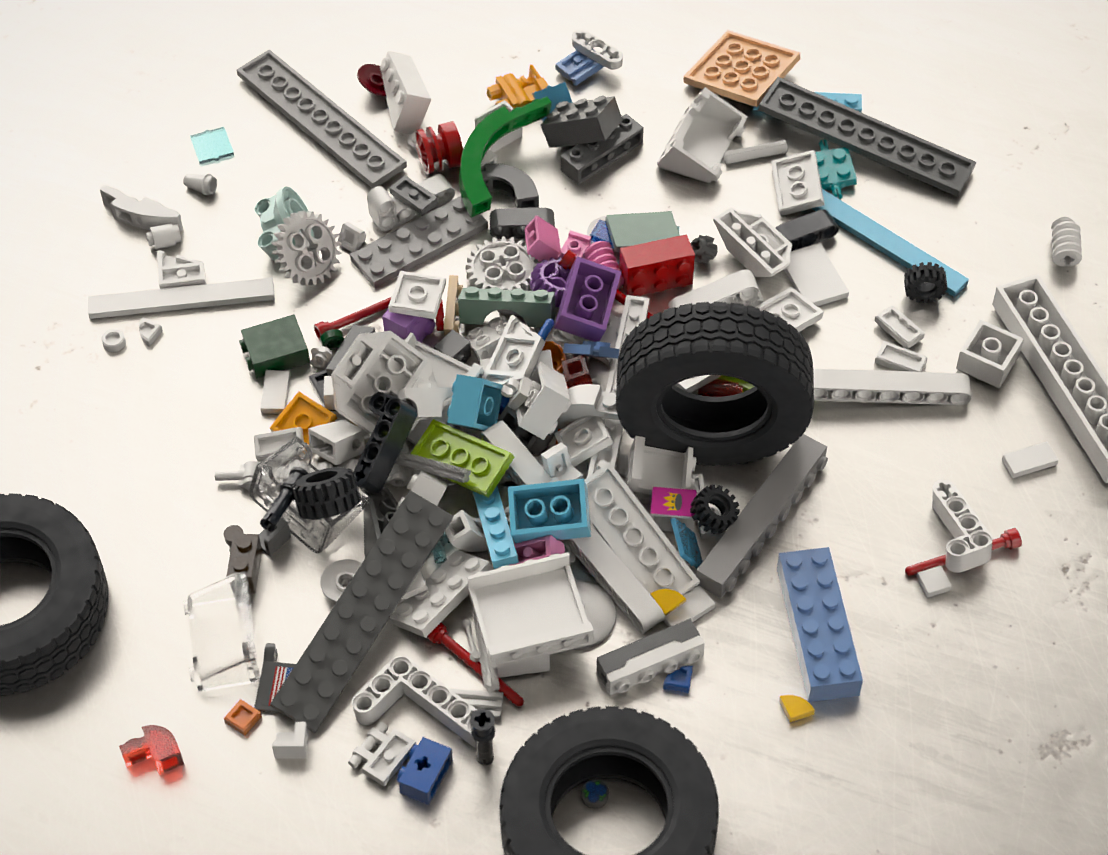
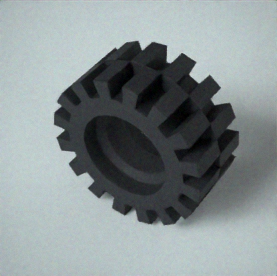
[904,262,947,303]
[690,485,740,534]

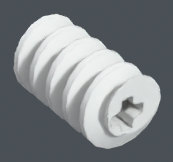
[1051,216,1082,266]

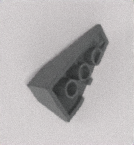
[363,487,398,558]

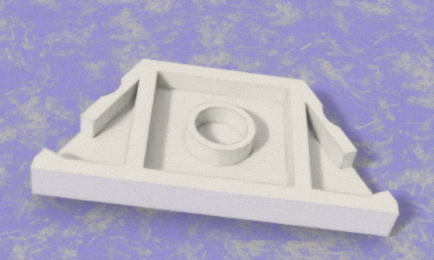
[482,315,545,388]

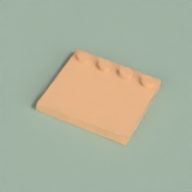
[683,30,801,107]

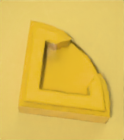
[650,589,686,616]
[779,695,815,723]

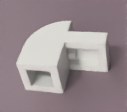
[541,442,584,481]

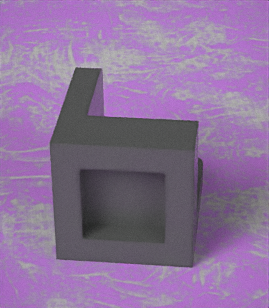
[259,516,291,557]

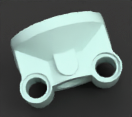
[254,186,314,260]

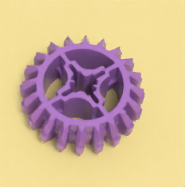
[530,257,570,307]

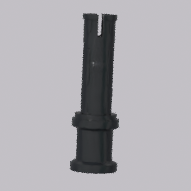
[260,467,309,531]
[470,709,496,765]

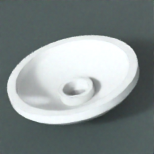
[574,581,616,650]

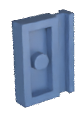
[555,49,604,86]
[563,341,619,358]

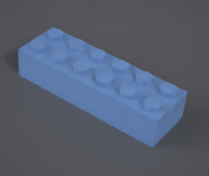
[777,547,863,702]

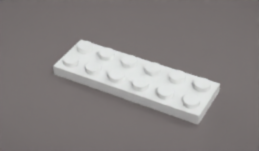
[585,462,700,595]

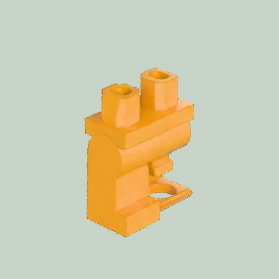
[486,64,548,108]

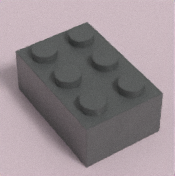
[540,95,623,148]

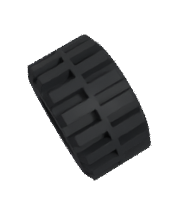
[291,467,360,520]

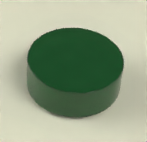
[320,329,344,350]

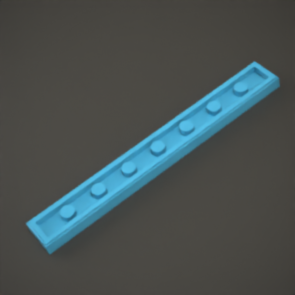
[811,189,969,297]

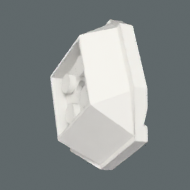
[331,331,438,435]

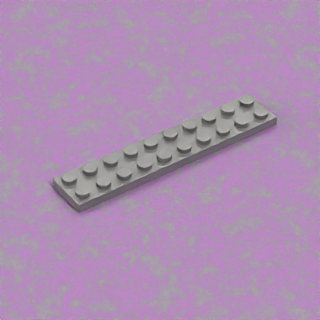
[236,49,407,189]

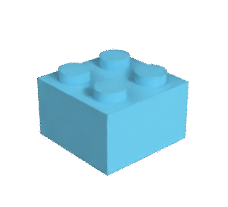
[447,374,503,431]

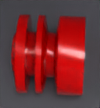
[415,121,463,174]

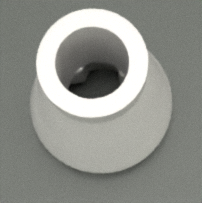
[183,173,218,195]

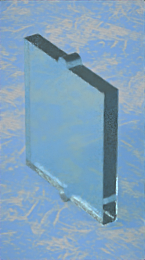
[190,126,234,164]

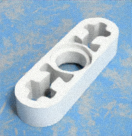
[571,29,623,70]

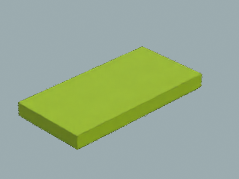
[411,419,515,498]

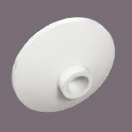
[320,559,362,602]

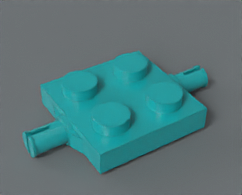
[815,139,857,200]

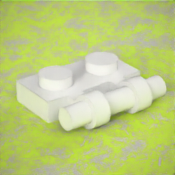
[348,722,416,787]

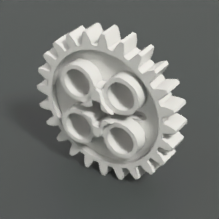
[272,211,342,286]
[465,236,539,291]

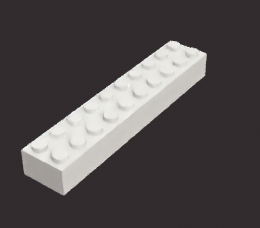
[992,274,1108,483]

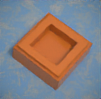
[224,699,262,736]

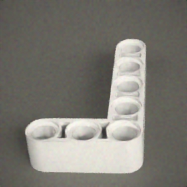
[352,656,477,748]

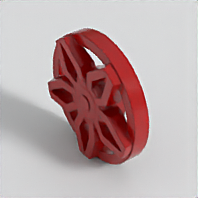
[435,299,445,331]

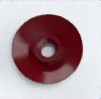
[357,63,386,96]

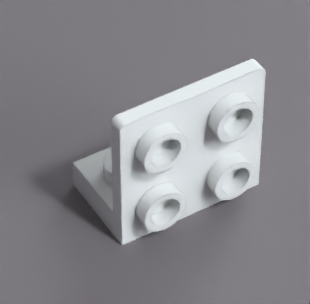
[465,316,509,361]

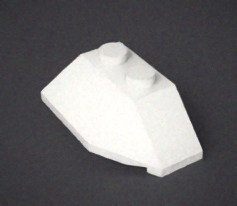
[713,207,792,277]

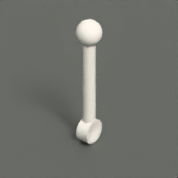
[462,619,480,662]

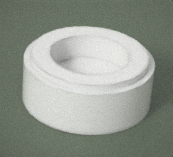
[101,329,126,352]

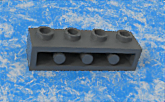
[561,113,644,185]

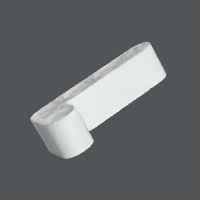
[367,175,455,231]
[668,270,764,308]
[932,480,992,573]

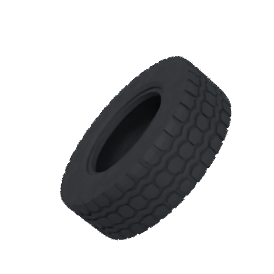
[616,302,814,466]
[0,493,108,696]
[499,706,719,855]

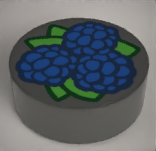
[581,779,609,808]

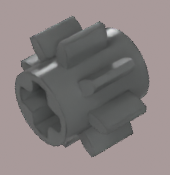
[691,234,718,264]

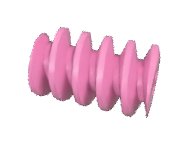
[584,241,624,289]

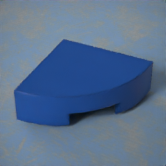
[663,666,693,693]

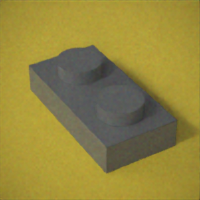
[389,175,438,216]

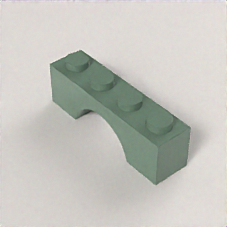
[458,286,556,328]

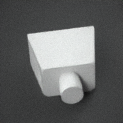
[308,420,371,465]

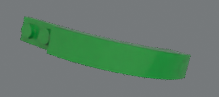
[459,96,552,218]

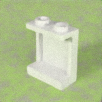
[627,436,696,495]

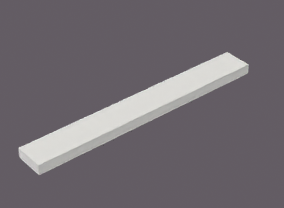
[88,277,274,319]

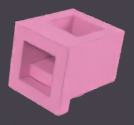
[560,230,591,259]

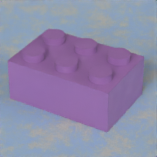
[554,256,621,342]

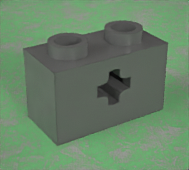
[497,405,555,455]

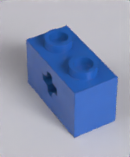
[397,737,453,805]

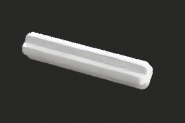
[724,140,788,164]

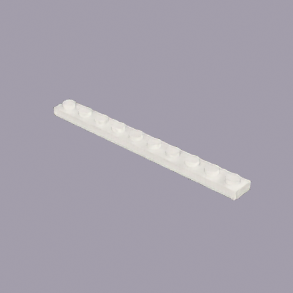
[587,295,650,478]

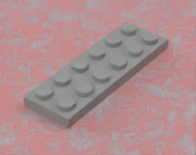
[350,196,488,288]

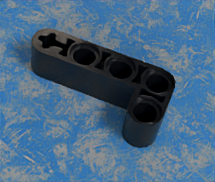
[353,392,417,494]

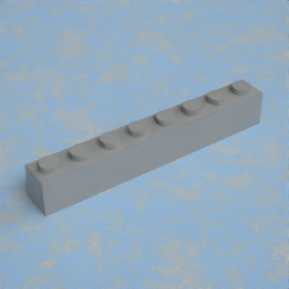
[696,434,828,598]

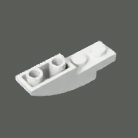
[99,184,183,232]

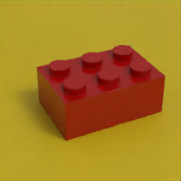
[620,234,695,297]

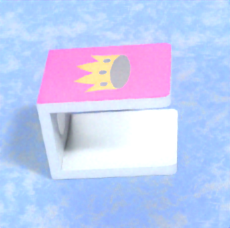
[650,487,697,534]

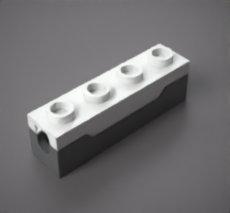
[596,618,705,695]

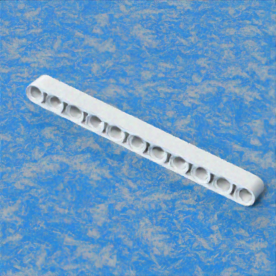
[480,421,665,633]

